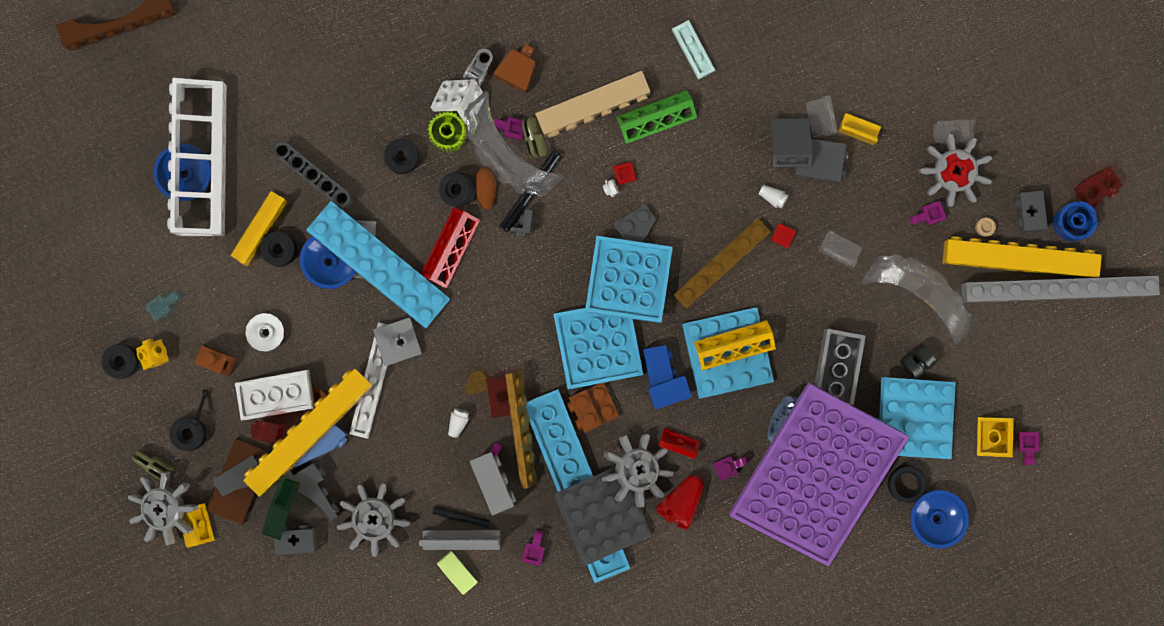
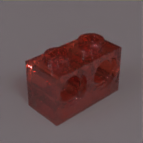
[1073,166,1123,208]

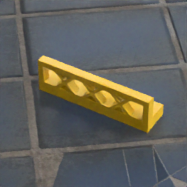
[230,191,288,266]
[694,320,776,371]

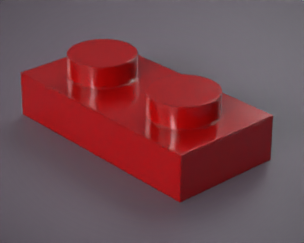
[658,428,700,459]

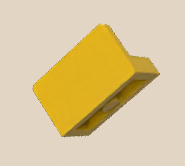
[838,113,881,145]
[182,503,215,548]

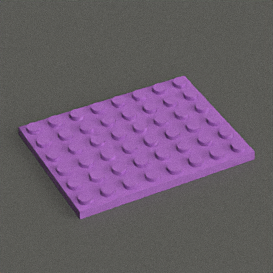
[729,382,909,566]

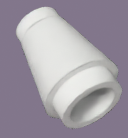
[759,185,789,209]
[448,408,469,438]

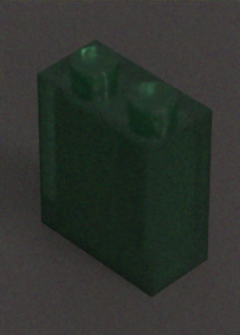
[262,477,300,540]

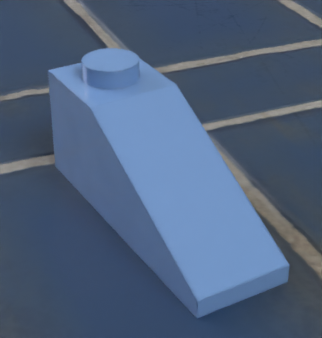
[293,424,348,467]

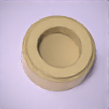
[975,217,996,237]

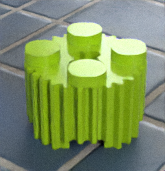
[427,111,467,152]

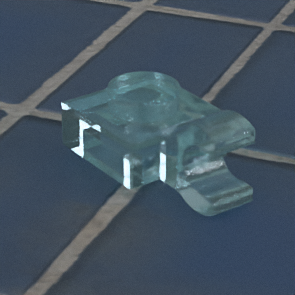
[144,292,181,322]

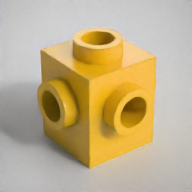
[136,338,169,370]

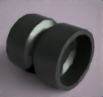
[900,344,937,380]

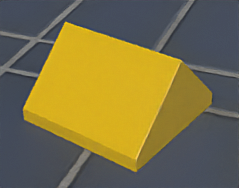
[977,417,1014,457]

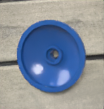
[153,144,211,201]
[300,236,355,289]
[910,490,969,549]

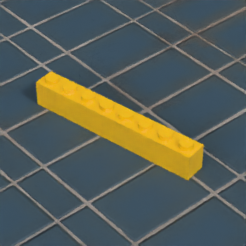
[942,237,1101,278]
[243,369,373,497]

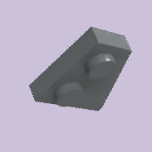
[613,204,656,242]

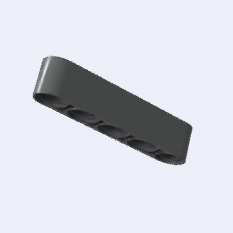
[273,141,352,208]

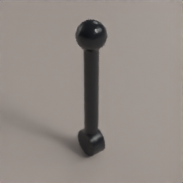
[192,389,208,426]

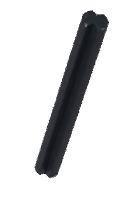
[500,151,561,232]

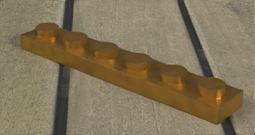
[673,218,771,309]
[505,371,537,489]

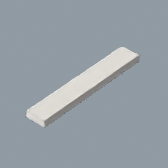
[349,322,388,439]

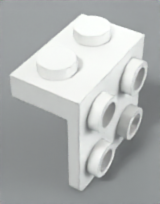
[431,79,484,124]

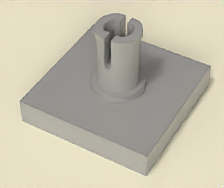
[372,317,422,366]

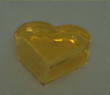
[465,371,488,395]

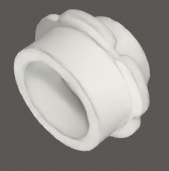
[603,179,619,197]

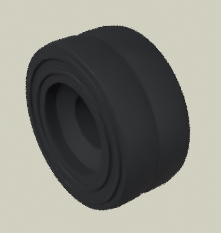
[384,139,419,174]
[439,172,476,207]
[261,232,297,267]
[102,344,139,379]
[169,417,206,451]

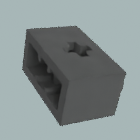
[1014,191,1048,233]
[274,525,317,555]

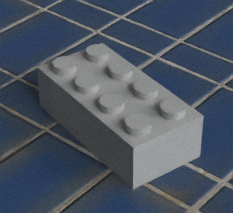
[815,329,866,405]

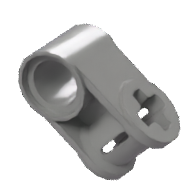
[463,49,494,87]

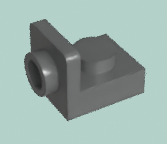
[511,209,534,238]

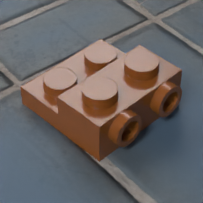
[567,383,619,433]

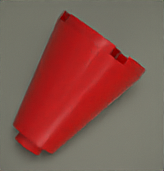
[656,475,704,530]

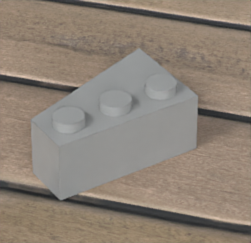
[470,452,516,516]

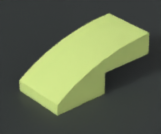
[437,551,478,595]

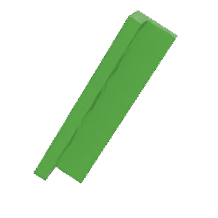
[616,90,697,144]

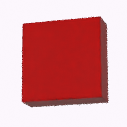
[613,162,636,185]
[770,223,796,249]

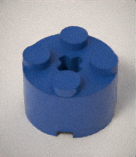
[1052,202,1098,242]

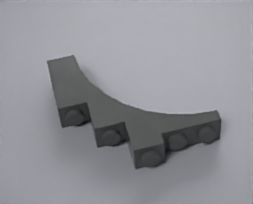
[212,455,339,520]

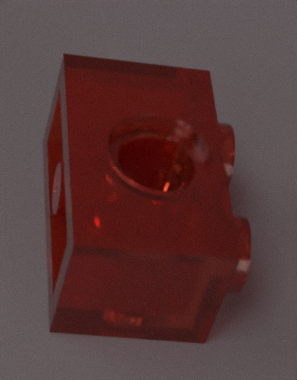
[487,377,511,418]
[250,419,285,444]

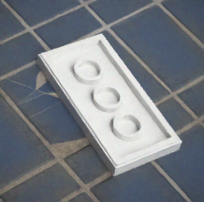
[235,370,315,421]

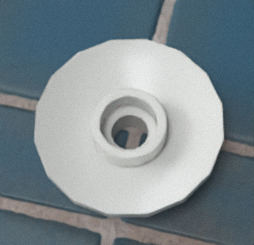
[246,313,284,352]

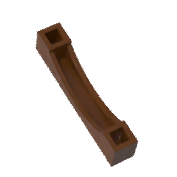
[56,0,176,51]

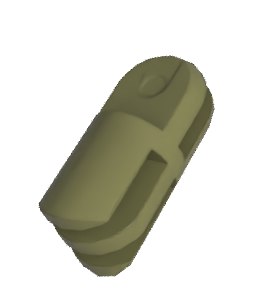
[522,117,548,159]
[132,449,175,481]

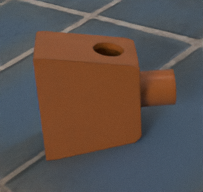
[493,44,536,93]
[194,344,237,376]

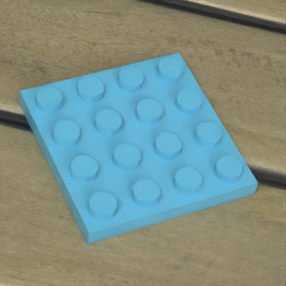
[585,236,673,323]
[682,307,774,399]
[553,308,643,389]
[879,377,956,459]

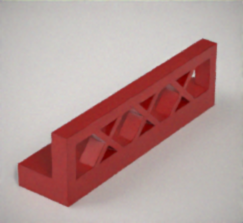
[421,207,480,288]

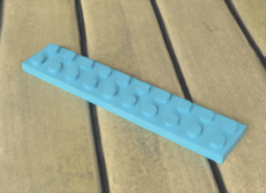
[526,389,630,583]

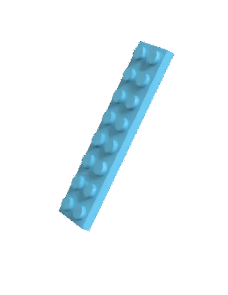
[306,201,450,329]

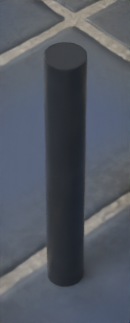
[432,506,490,528]

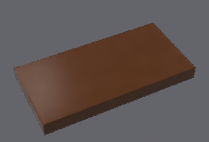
[206,438,271,525]

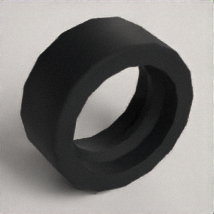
[887,466,926,503]

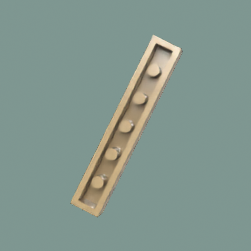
[535,71,650,138]

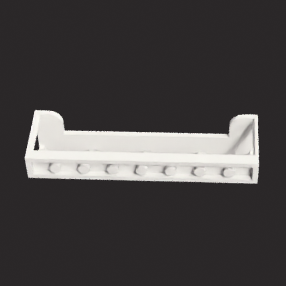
[167,78,227,236]

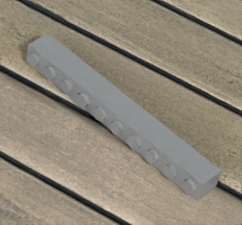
[961,276,1160,303]

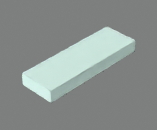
[672,20,715,80]

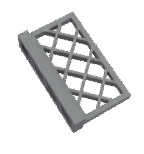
[419,530,500,550]

